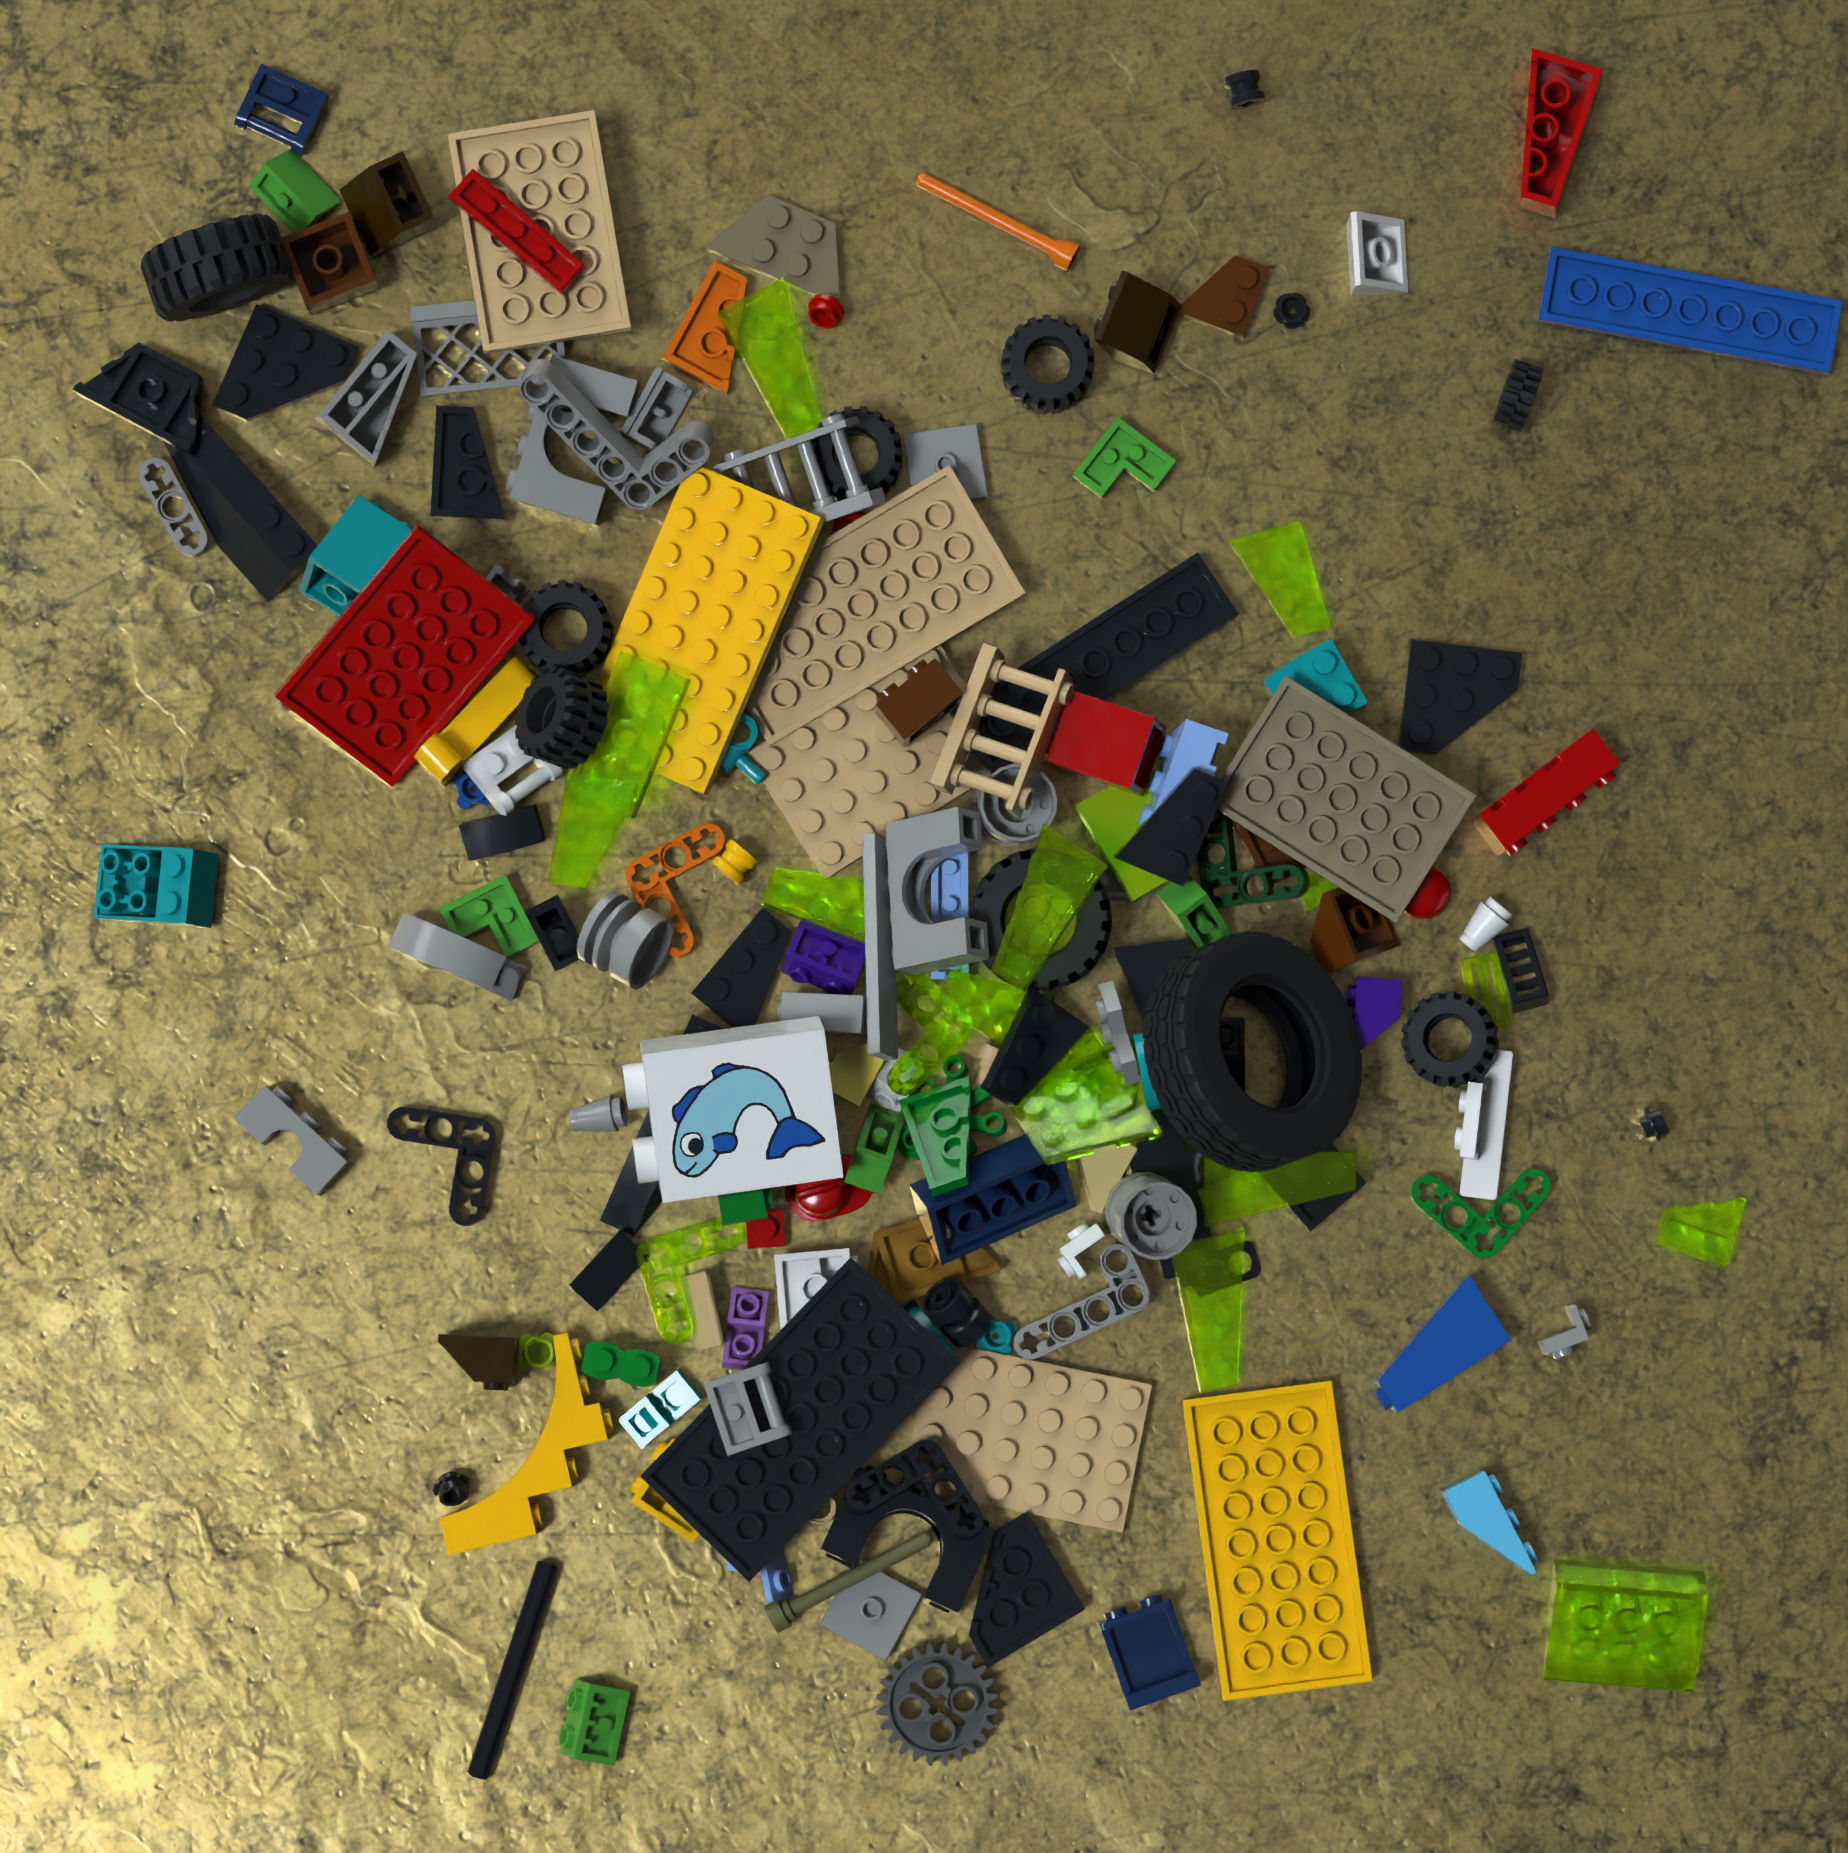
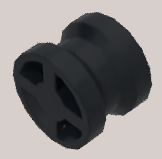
[1223,70,1265,110]

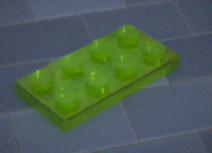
[565,651,691,819]

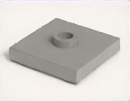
[903,424,987,501]
[820,1559,922,1661]

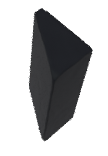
[569,1230,648,1311]

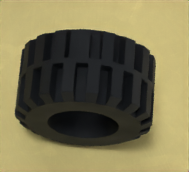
[1001,315,1095,414]
[811,406,903,501]
[519,580,613,674]
[515,666,609,769]
[1401,991,1499,1088]

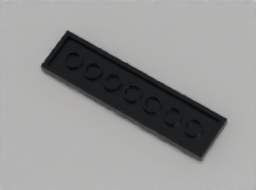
[949,552,1239,775]

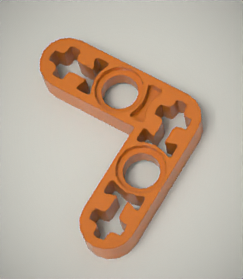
[626,823,725,958]

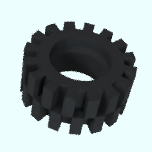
[1492,359,1544,432]

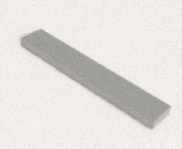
[862,833,898,1061]

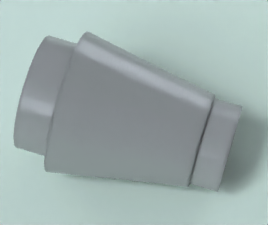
[570,1095,627,1132]

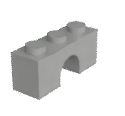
[234,1085,350,1196]

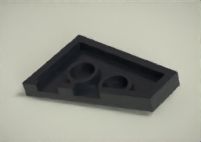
[430,405,506,522]
[1113,767,1228,886]
[981,990,1090,1106]

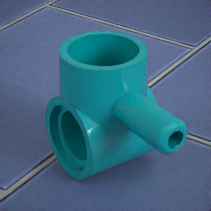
[720,713,766,784]

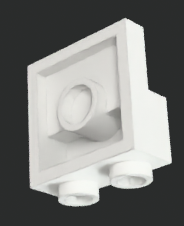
[774,1248,858,1330]

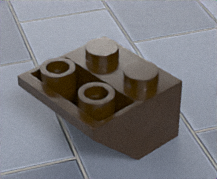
[339,151,438,257]
[1094,270,1182,374]

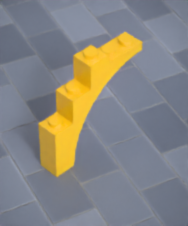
[439,1332,614,1555]

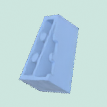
[1137,719,1229,826]

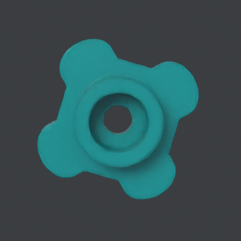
[975,1315,1017,1355]

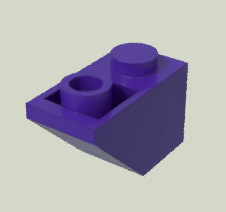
[1346,976,1402,1050]

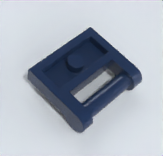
[234,64,330,156]

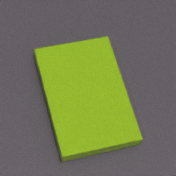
[1074,783,1196,903]

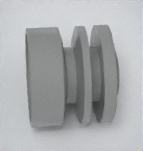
[973,763,1058,847]
[576,890,675,989]
[1105,1172,1197,1260]

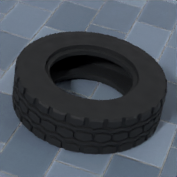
[1143,931,1362,1172]

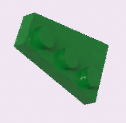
[898,1076,972,1197]

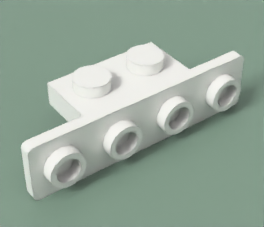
[1454,1050,1514,1200]

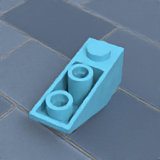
[1441,1470,1538,1575]

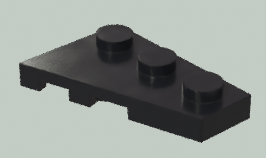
[691,907,792,1028]

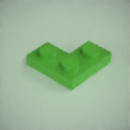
[1072,416,1176,499]
[439,874,540,958]

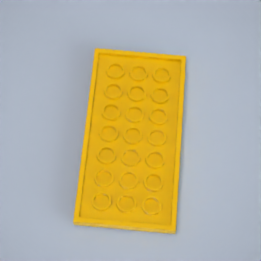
[596,466,825,795]
[1182,1381,1373,1701]

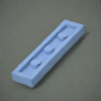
[931,853,969,980]

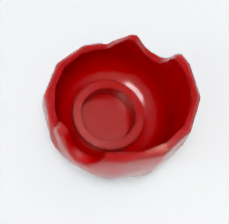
[1404,865,1452,919]

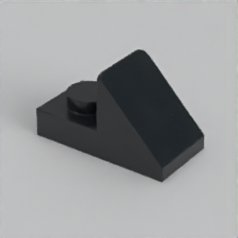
[524,894,579,972]

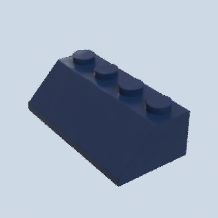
[910,1126,1076,1265]

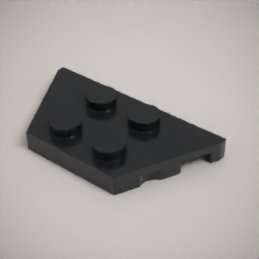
[72,342,203,456]

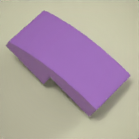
[722,1287,769,1370]

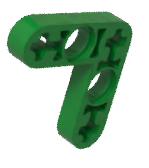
[1410,1169,1551,1259]

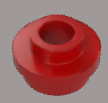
[808,294,845,329]

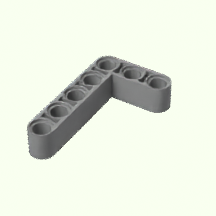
[520,359,714,510]

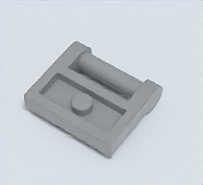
[703,1362,793,1456]

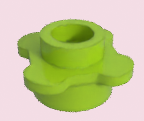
[518,1332,556,1371]

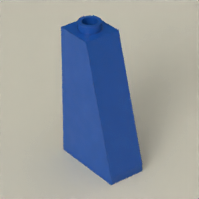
[1373,1276,1511,1413]

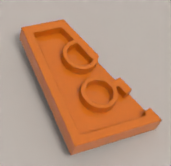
[661,260,747,395]

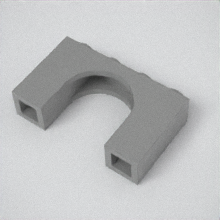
[506,355,641,526]
[886,807,989,975]

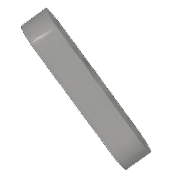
[138,457,210,558]

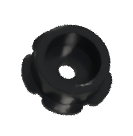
[1273,293,1310,329]
[1639,1106,1670,1141]
[433,1472,469,1506]

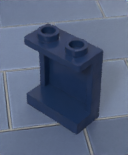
[1098,1594,1201,1711]

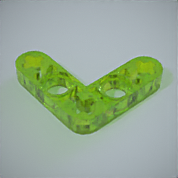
[886,970,972,1096]
[636,1216,743,1344]

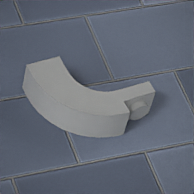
[388,913,527,1001]

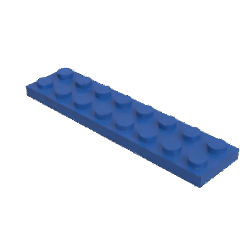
[1537,247,1843,375]

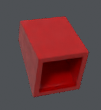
[1045,691,1167,797]

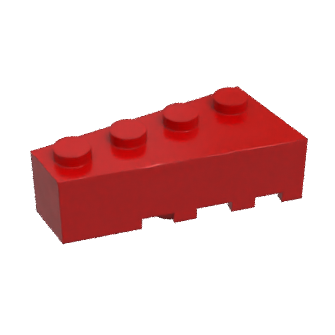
[1520,48,1603,219]
[1471,729,1620,856]

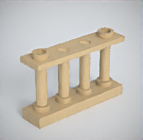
[930,643,1074,818]

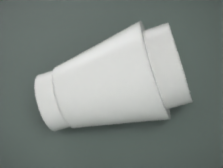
[1459,896,1513,952]

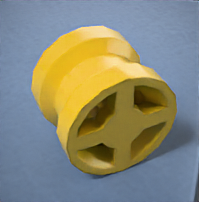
[711,839,759,886]

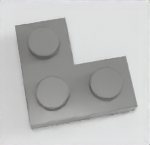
[1095,980,1140,1086]

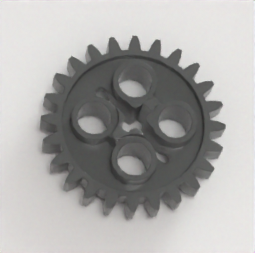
[876,1642,998,1766]

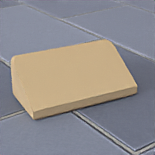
[681,1271,725,1350]

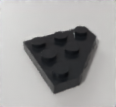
[212,304,360,422]
[1398,639,1522,755]
[968,1512,1085,1668]

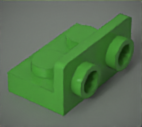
[559,1679,631,1766]

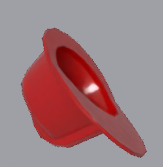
[785,1154,872,1222]

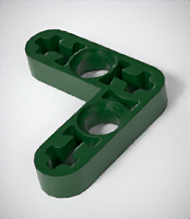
[1197,810,1310,908]

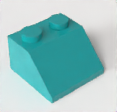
[1263,638,1368,716]

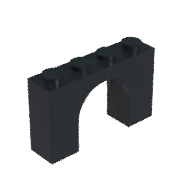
[818,1466,995,1617]

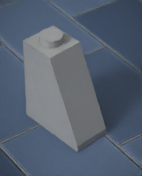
[777,992,867,1038]

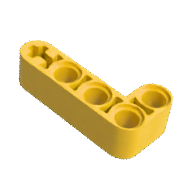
[414,656,539,787]

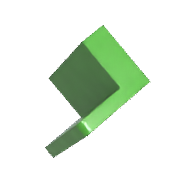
[249,149,340,233]

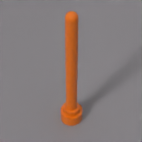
[916,173,1081,271]

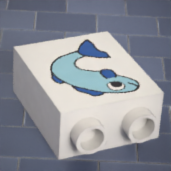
[622,1016,843,1203]

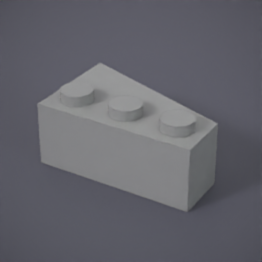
[316,330,417,466]

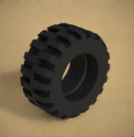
[140,214,292,322]
[969,848,1112,991]

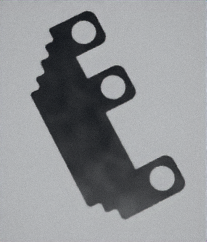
[1130,1109,1261,1297]

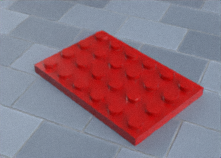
[275,524,535,787]

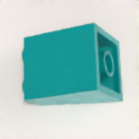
[299,495,413,617]

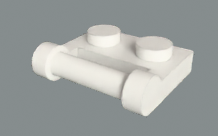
[462,725,563,816]

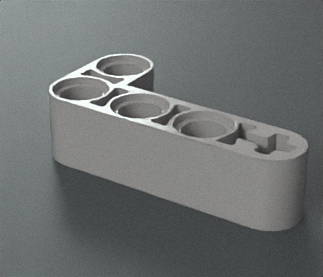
[1013,1244,1150,1360]

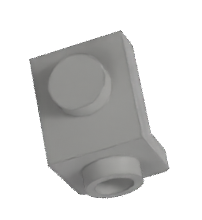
[1537,1304,1591,1359]

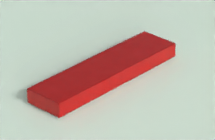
[448,169,586,295]

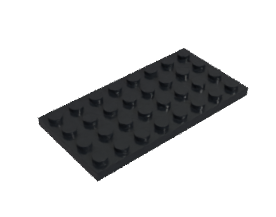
[640,1257,960,1582]

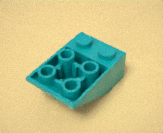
[93,844,219,928]

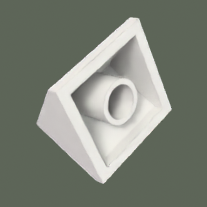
[1346,211,1408,296]

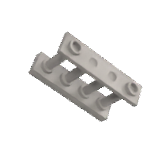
[713,413,886,524]

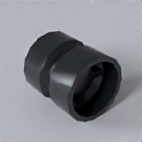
[921,1276,991,1347]

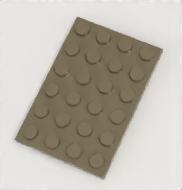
[1217,675,1477,923]

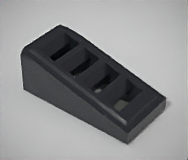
[1492,928,1549,1013]

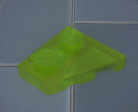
[1653,1198,1746,1270]

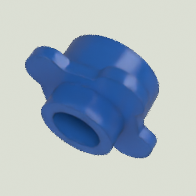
[454,772,491,809]

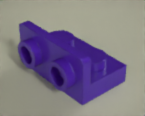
[781,919,865,995]

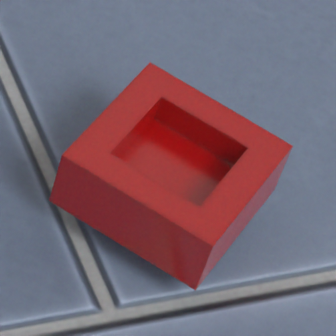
[746,1209,785,1249]

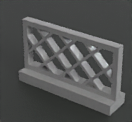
[410,300,566,396]

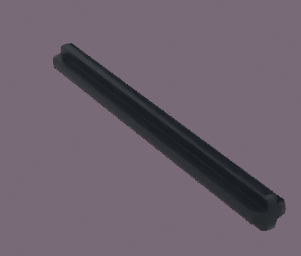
[467,1561,558,1780]

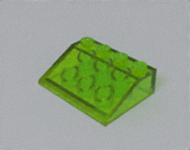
[1543,1559,1708,1692]

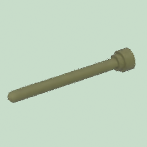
[764,1532,933,1633]

